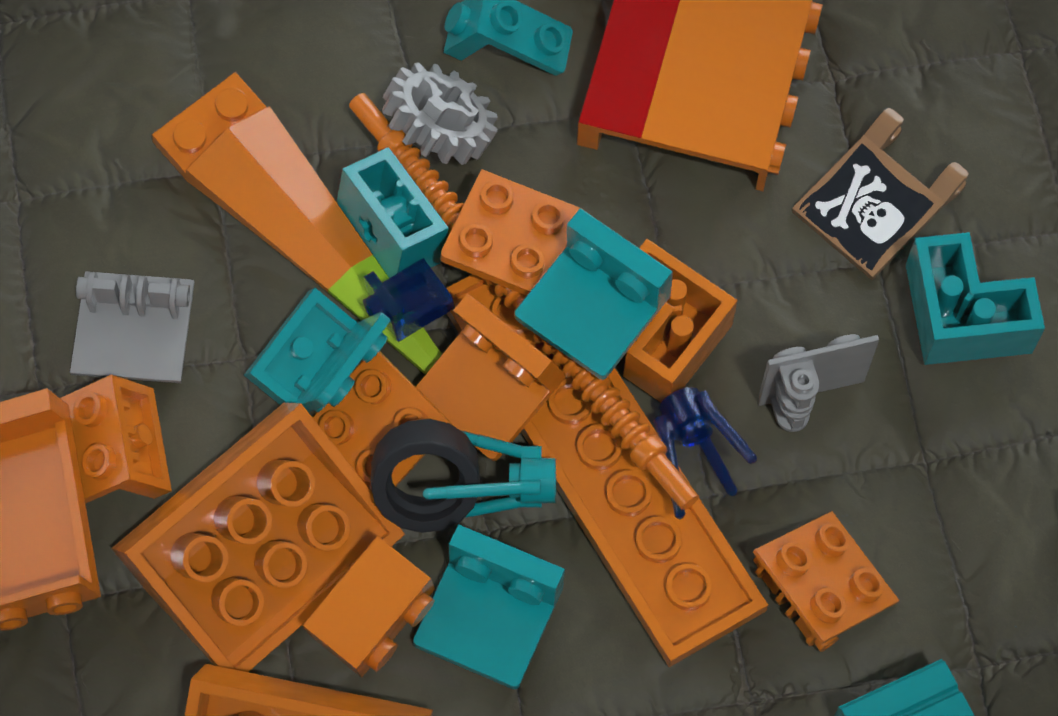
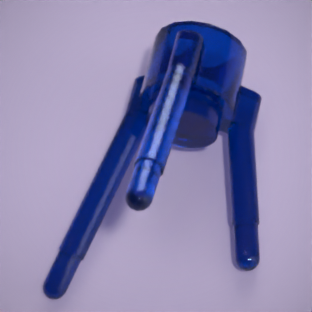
[653,387,757,519]

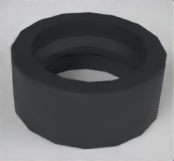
[371,419,480,533]

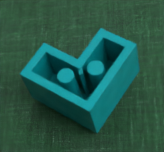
[906,232,1045,365]

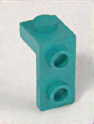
[444,0,573,76]

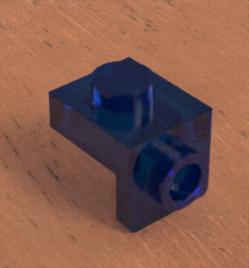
[362,258,455,342]

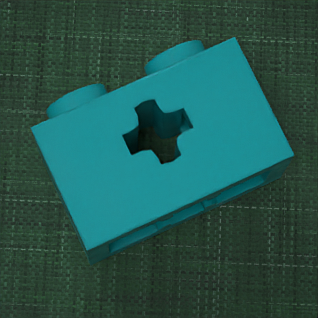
[337,147,449,286]

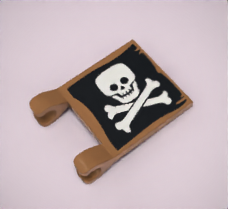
[792,108,969,280]

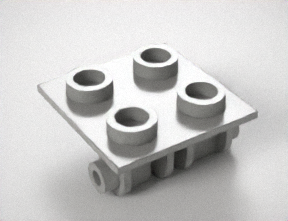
[70,271,195,383]
[757,334,879,432]

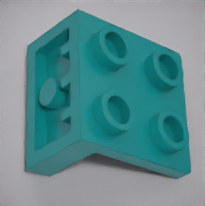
[515,208,673,380]
[413,524,565,690]

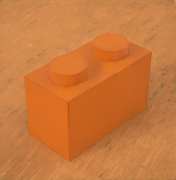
[303,536,435,678]

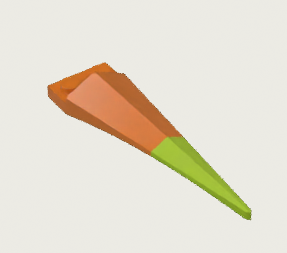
[152,72,442,375]

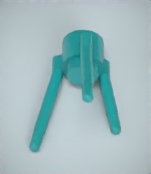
[423,431,556,518]

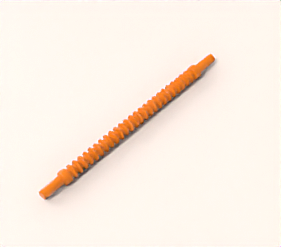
[349,93,699,511]

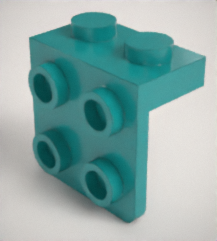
[244,288,390,413]

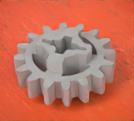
[382,63,498,165]

